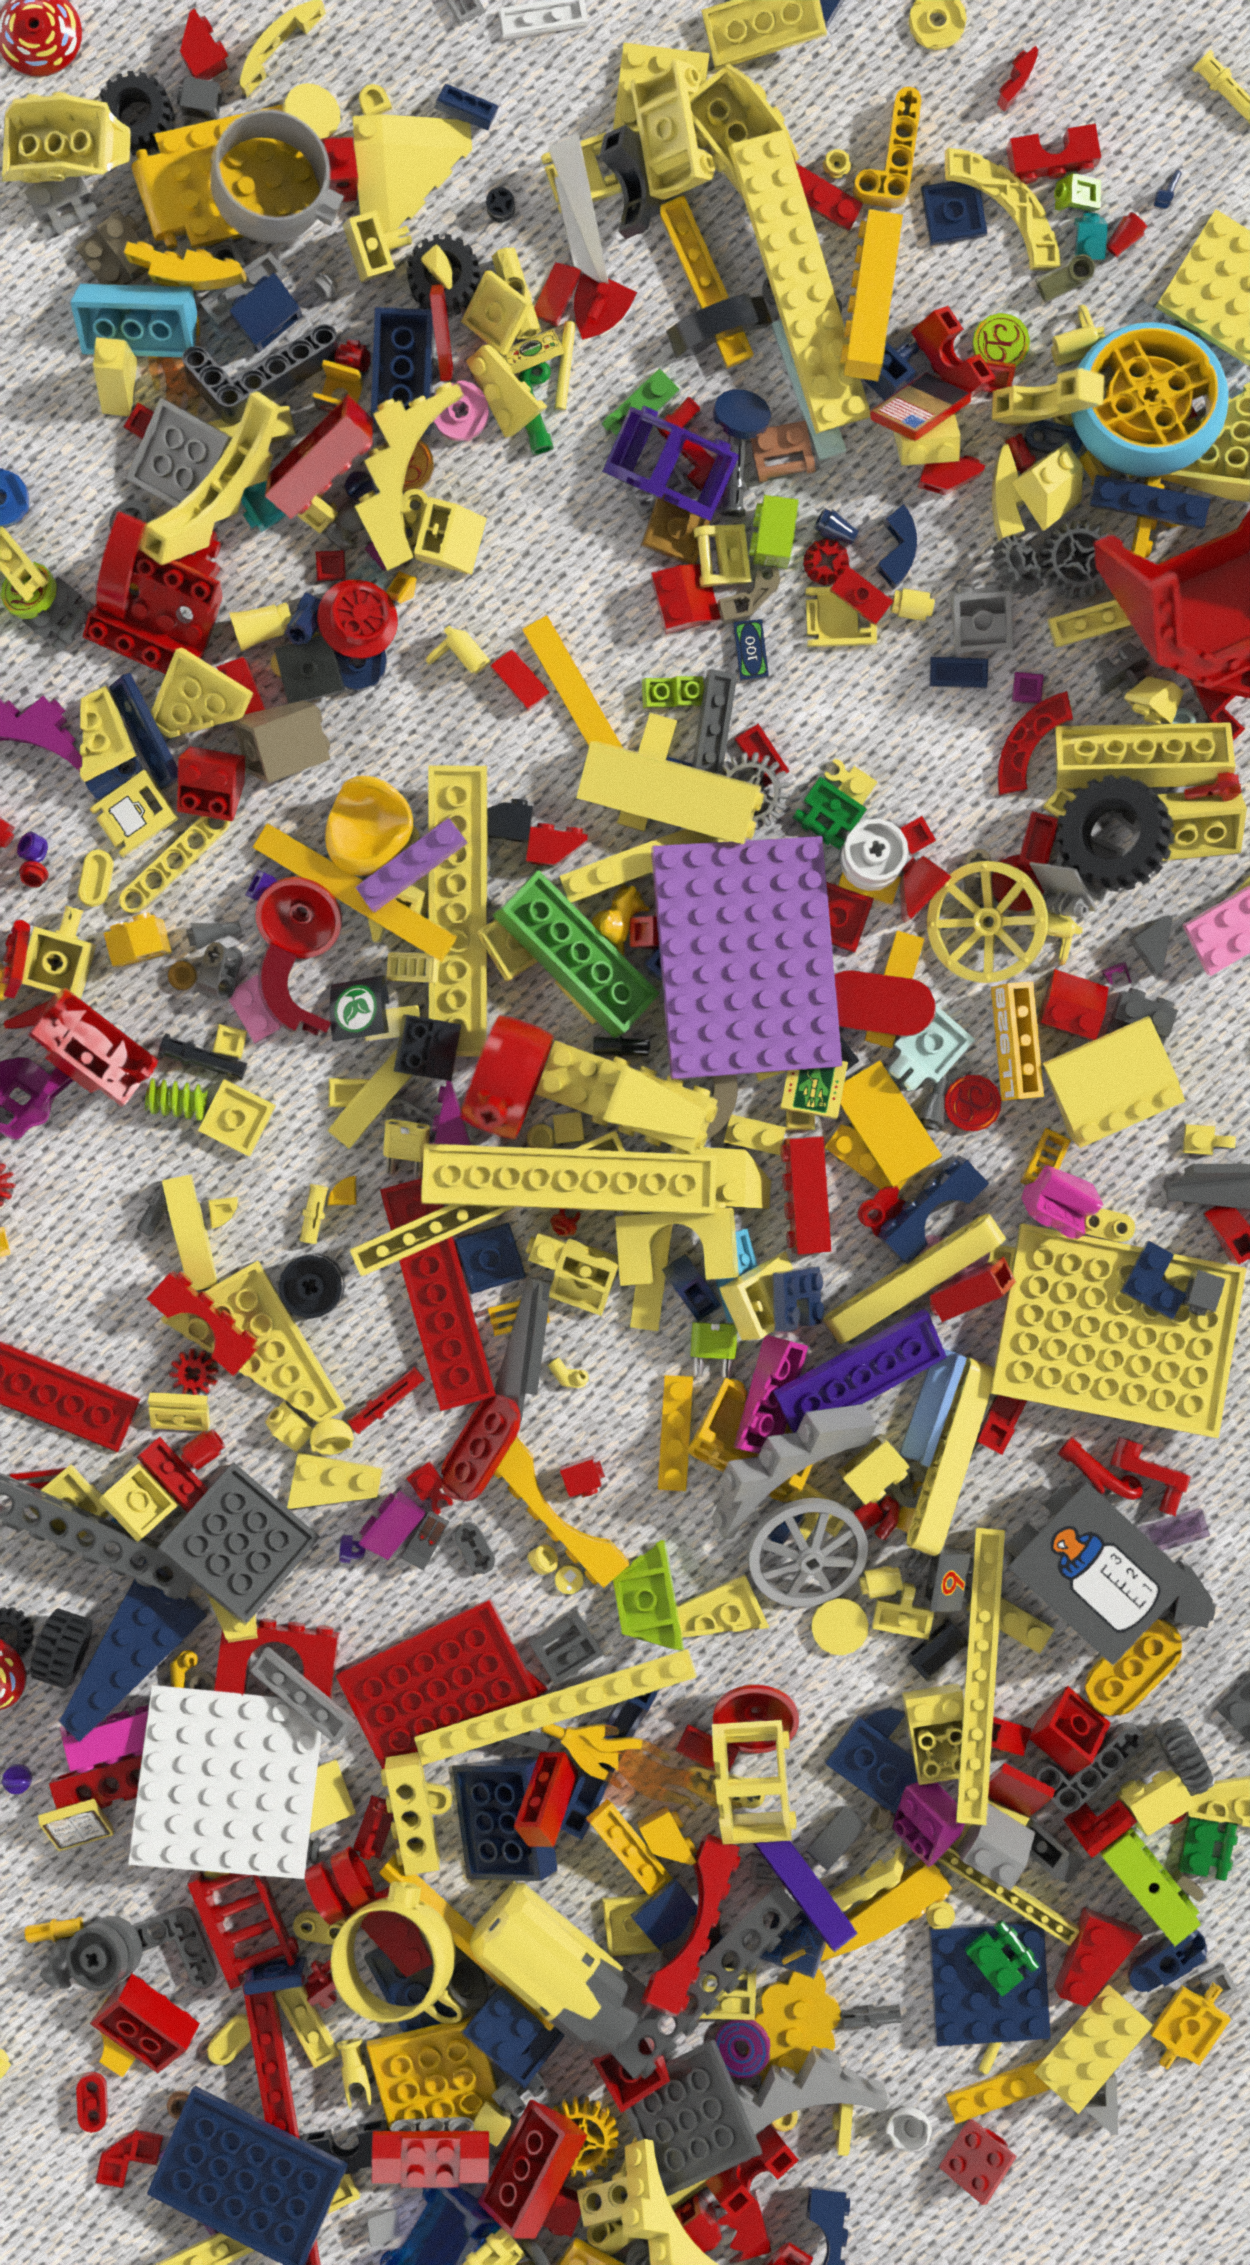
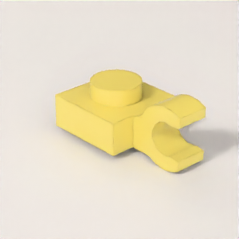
[1183,1124,1236,1155]

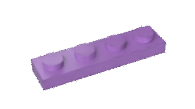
[355,818,468,913]

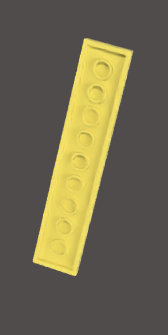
[728,130,870,434]
[428,765,487,1057]
[422,1144,717,1215]

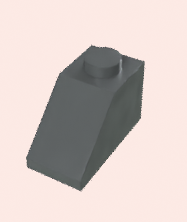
[1168,1561,1215,1628]
[1026,1818,1086,1884]

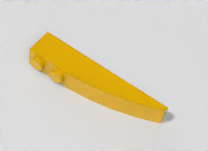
[820,1860,953,1962]

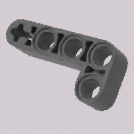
[1032,1722,1145,1813]

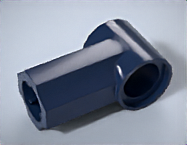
[285,592,321,646]
[85,757,142,801]

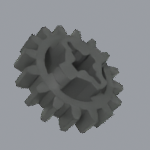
[991,535,1045,598]

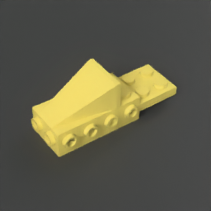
[535,1040,718,1154]

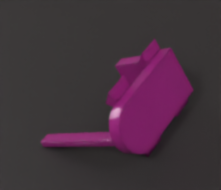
[1102,962,1132,985]

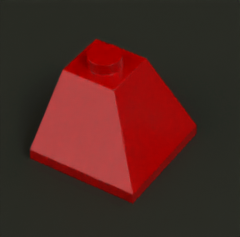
[900,856,951,923]

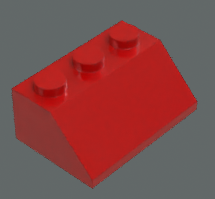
[90,1973,200,2073]

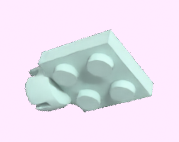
[888,1005,975,1091]

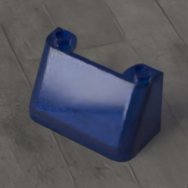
[379,2186,502,2265]

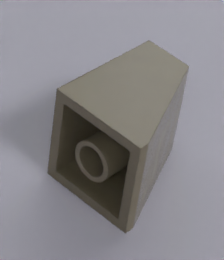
[231,700,331,783]

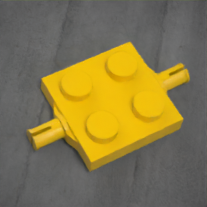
[1150,1982,1231,2069]

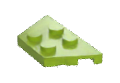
[613,1540,684,1651]

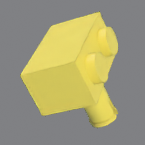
[342,210,412,282]

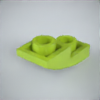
[642,676,704,708]

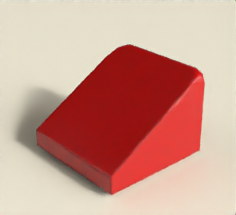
[853,1501,885,1532]

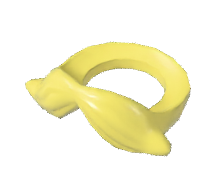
[424,1989,464,2024]

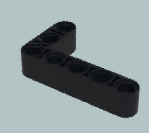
[182,324,339,424]

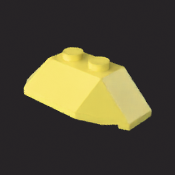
[688,1147,771,1209]

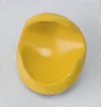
[325,776,413,876]

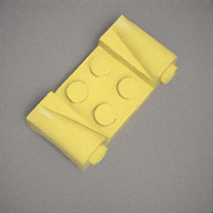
[630,59,716,200]

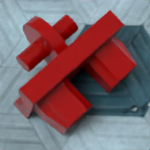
[304,1959,337,2009]

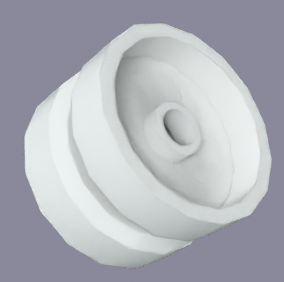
[840,819,909,891]

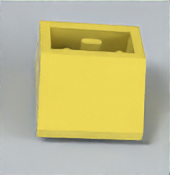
[414,497,487,575]

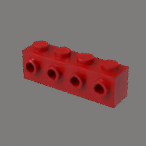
[780,1136,832,1255]

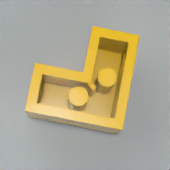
[103,913,172,968]

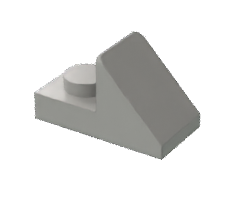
[1084,2073,1118,2135]

